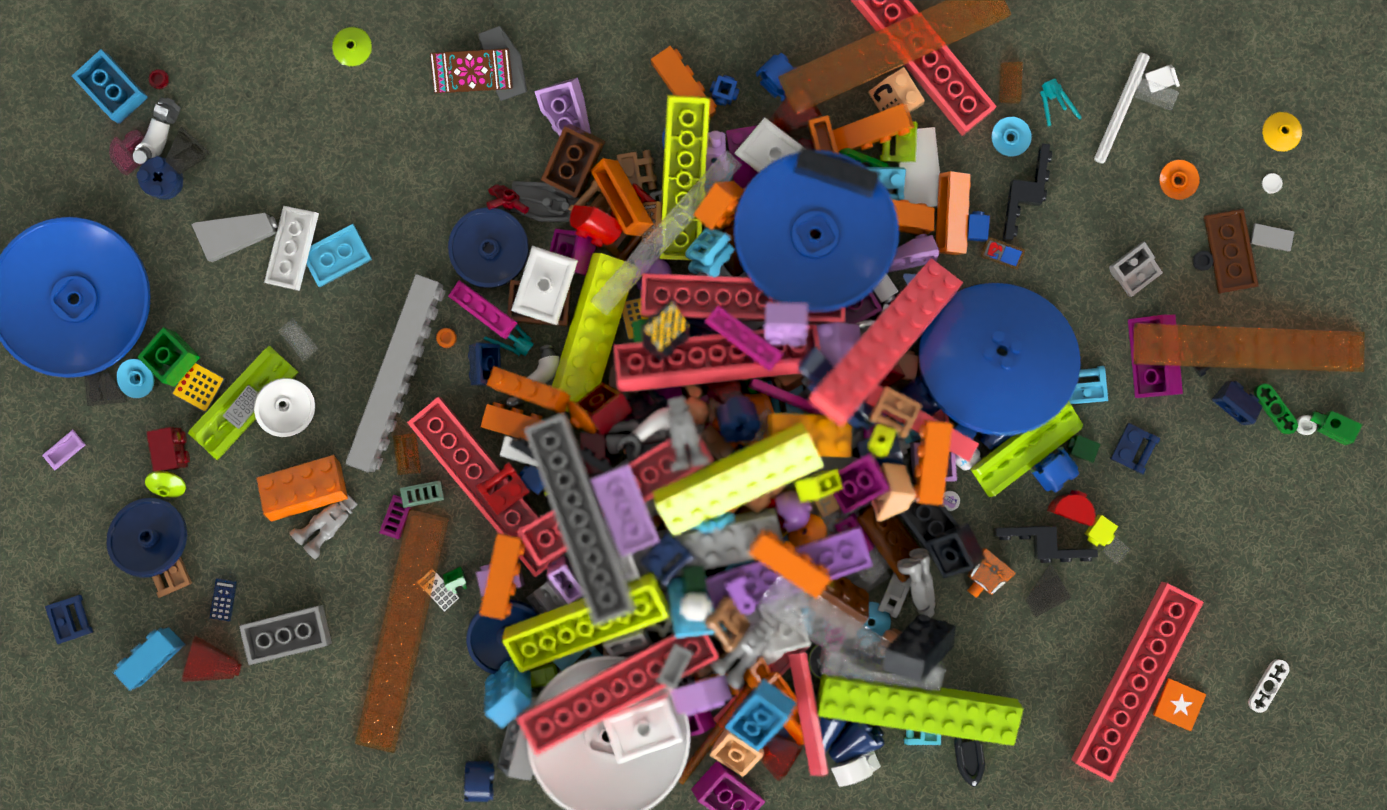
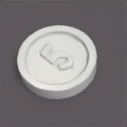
[1262,173,1282,193]

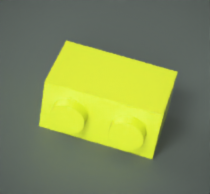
[795,469,843,502]

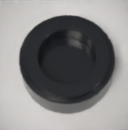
[1192,251,1213,271]

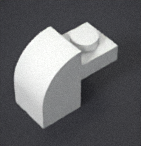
[831,751,881,787]

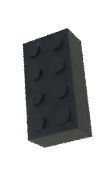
[897,500,959,566]
[883,615,956,683]

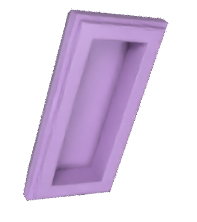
[42,430,86,470]

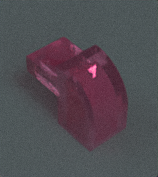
[109,129,145,176]

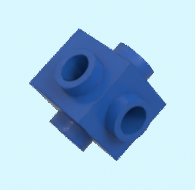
[710,75,740,106]

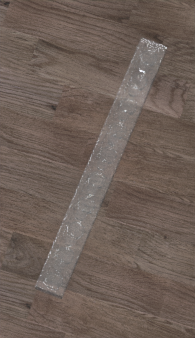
[590,151,741,316]

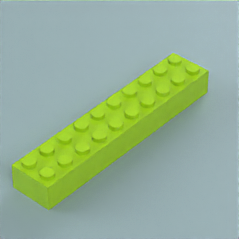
[816,669,1023,746]

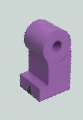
[724,571,756,614]

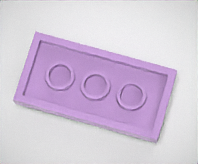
[590,465,660,557]

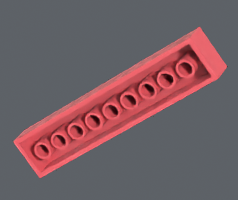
[851,0,997,136]
[809,258,963,427]
[641,274,845,324]
[614,324,820,392]
[407,397,568,577]
[518,429,715,566]
[1071,582,1203,782]
[516,633,719,756]

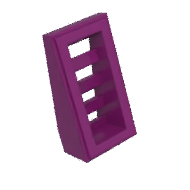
[379,495,413,539]

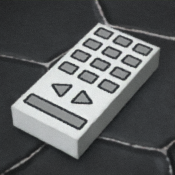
[418,569,459,612]

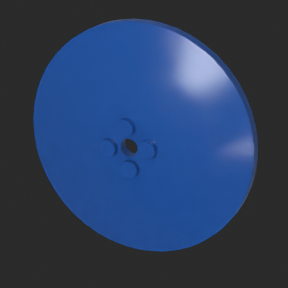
[734,150,899,312]
[0,217,150,378]
[918,283,1080,435]

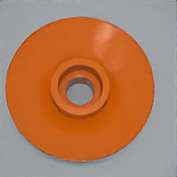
[1159,160,1200,200]
[568,401,596,435]
[788,514,827,548]

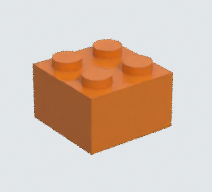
[694,181,745,230]

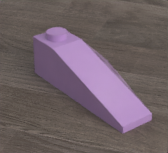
[535,78,591,136]
[887,234,939,273]
[817,322,861,367]

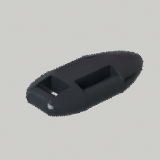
[954,737,985,787]

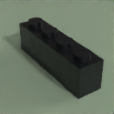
[794,147,880,198]

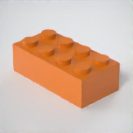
[257,455,348,522]

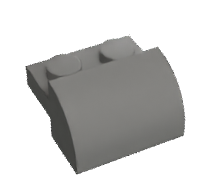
[1109,241,1163,297]
[526,580,572,614]
[603,626,653,657]

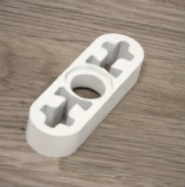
[1248,659,1289,712]

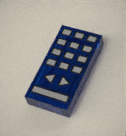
[210,578,237,621]

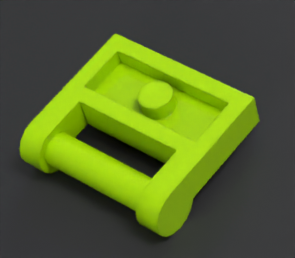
[880,121,918,162]

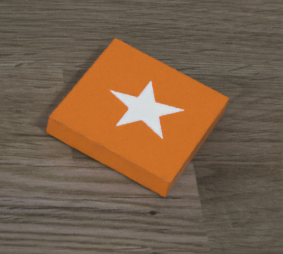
[1153,678,1206,731]

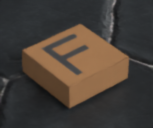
[812,493,840,518]

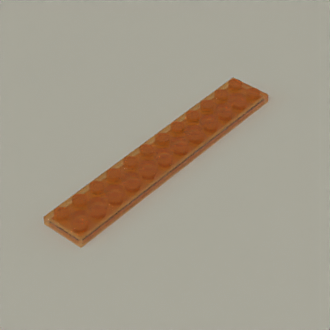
[778,0,1011,114]
[1134,323,1365,372]
[355,509,449,753]

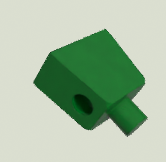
[1310,410,1362,445]

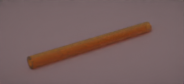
[678,684,753,785]

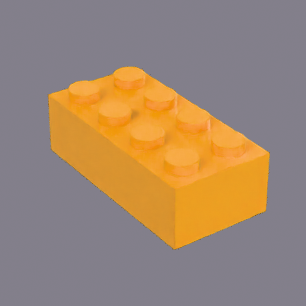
[766,413,852,458]

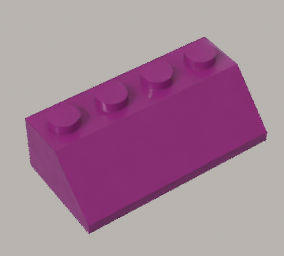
[1128,315,1183,398]

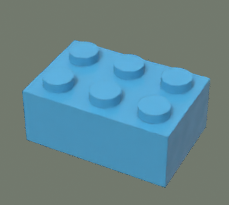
[72,49,148,124]
[113,627,185,690]
[485,659,532,728]
[725,679,796,751]

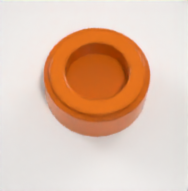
[436,328,457,348]

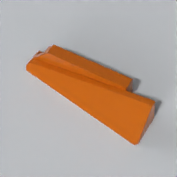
[743,656,805,744]

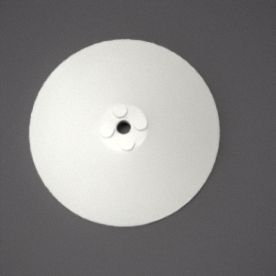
[527,656,690,810]

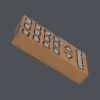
[642,201,662,243]

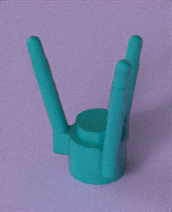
[1040,79,1081,126]
[484,324,534,356]

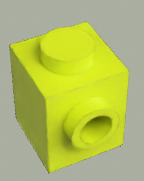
[868,424,896,458]
[1085,515,1118,547]

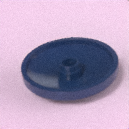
[448,208,529,288]
[107,498,187,578]
[466,599,540,674]

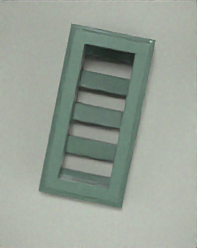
[400,481,444,508]

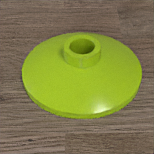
[332,27,372,66]
[145,471,186,498]

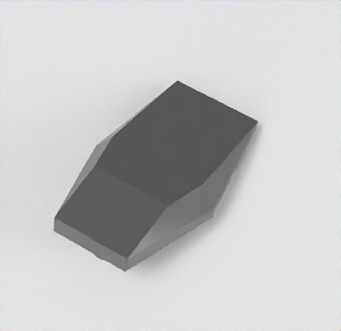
[479,26,527,101]
[508,181,579,222]

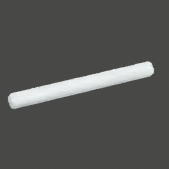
[1094,53,1150,163]

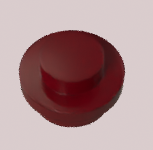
[149,69,169,89]

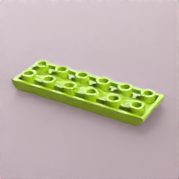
[188,346,299,460]
[970,401,1083,497]

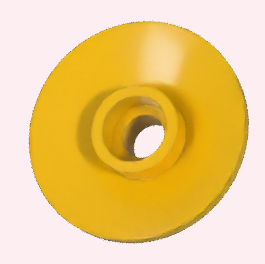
[1263,112,1302,151]

